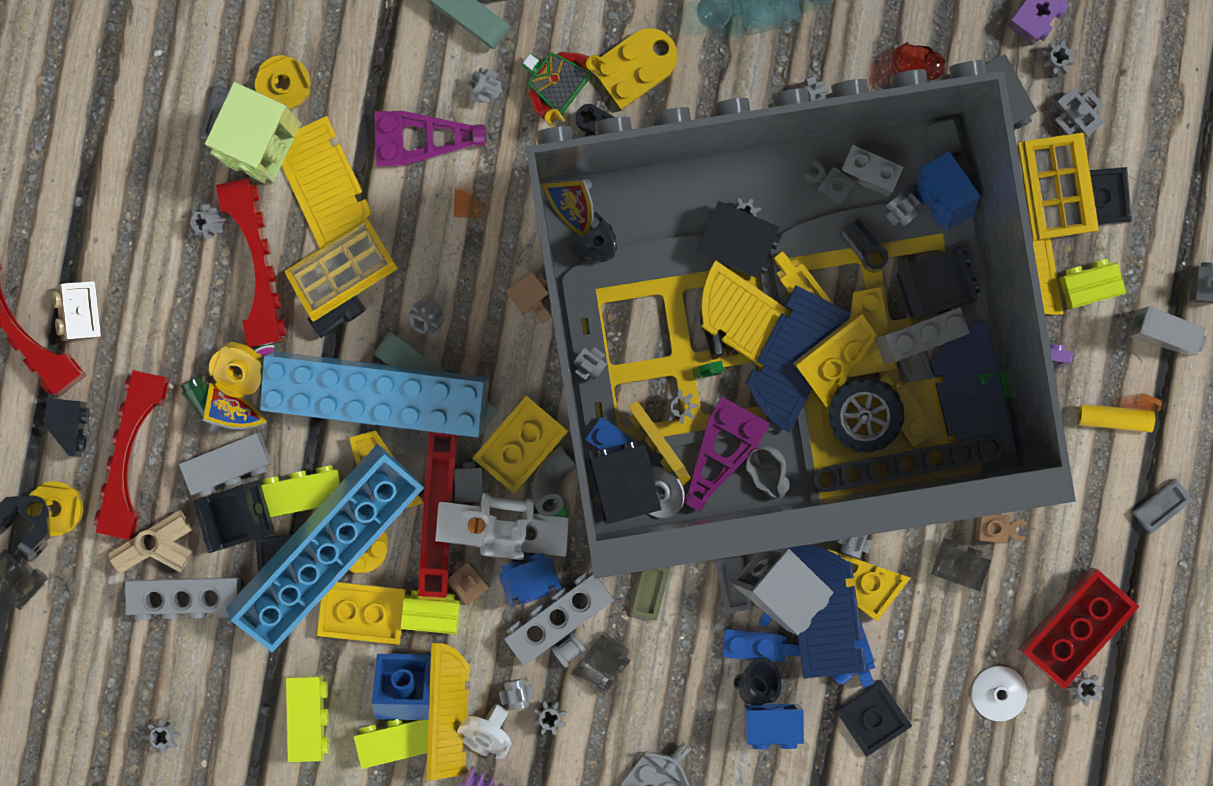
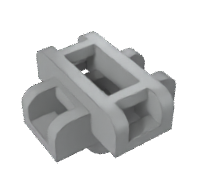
[1054,87,1104,137]

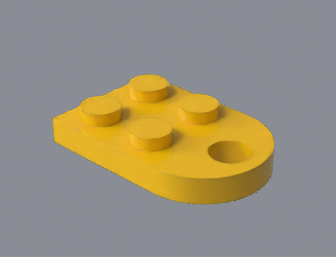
[595,28,677,111]

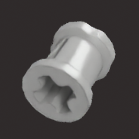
[551,632,588,668]

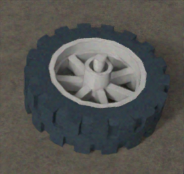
[828,377,904,453]

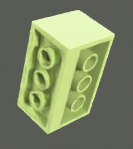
[205,82,302,184]

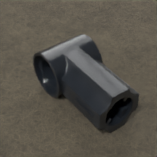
[839,219,888,273]
[307,295,366,338]

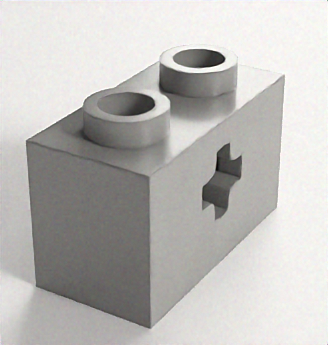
[840,145,904,197]

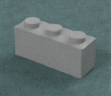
[875,307,970,364]
[179,433,273,498]

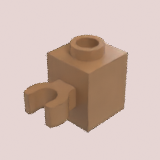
[506,272,551,323]
[974,514,1027,543]
[448,561,490,606]

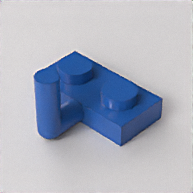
[585,417,647,453]

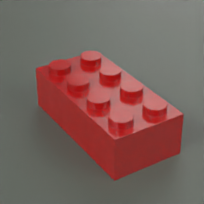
[1017,567,1140,690]

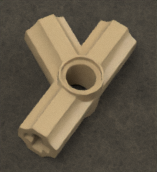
[108,510,193,574]

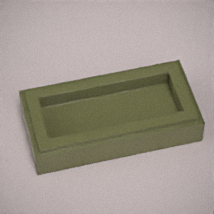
[630,567,670,621]

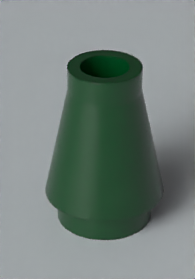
[180,376,208,419]

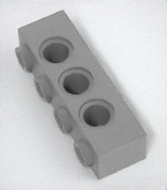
[504,572,614,666]
[125,577,241,620]

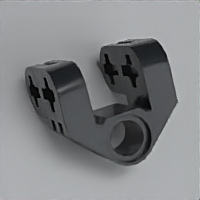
[0,495,50,562]

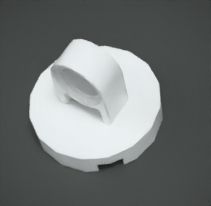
[457,704,512,759]

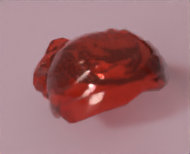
[891,42,947,80]

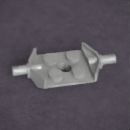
[620,741,692,786]

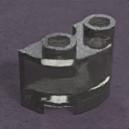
[929,538,991,592]
[0,549,48,611]
[570,631,631,695]

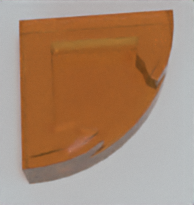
[454,189,482,219]
[1133,393,1163,412]

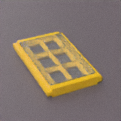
[1017,133,1099,241]
[284,219,398,322]

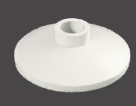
[649,466,684,518]
[972,666,1027,721]

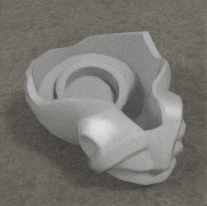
[745,446,790,499]

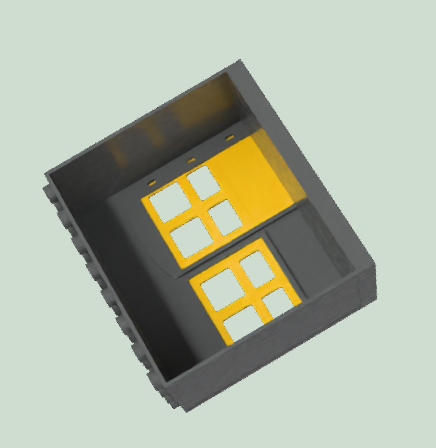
[526,60,1076,579]

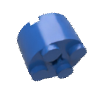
[499,553,562,607]

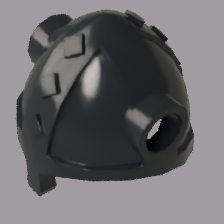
[567,212,617,262]
[734,657,782,707]

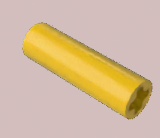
[1077,404,1155,433]

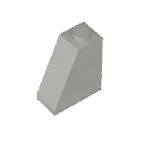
[1128,306,1206,356]

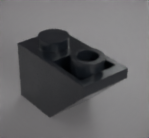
[44,398,90,457]

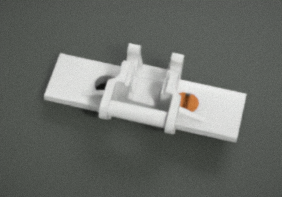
[435,493,569,560]

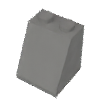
[731,548,834,635]

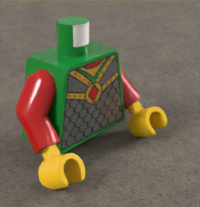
[522,51,606,128]

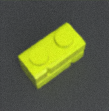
[1059,259,1126,310]
[401,590,461,634]

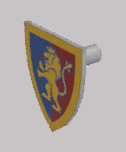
[542,179,594,236]
[203,383,267,434]

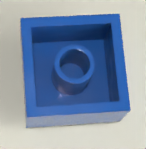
[915,151,980,232]
[372,653,431,720]
[743,704,804,749]

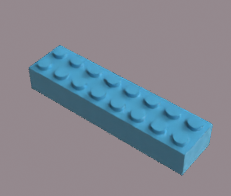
[260,351,489,437]
[226,444,424,652]

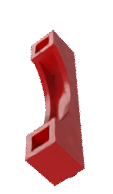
[216,178,287,349]
[0,264,87,396]
[94,370,170,540]
[417,431,457,601]

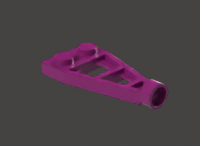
[375,111,486,168]
[684,396,770,512]

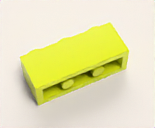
[261,465,343,517]
[286,675,329,762]
[354,719,428,769]

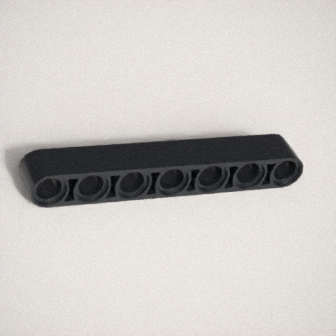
[812,436,1004,492]

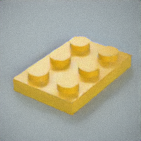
[472,396,568,494]
[317,582,406,645]

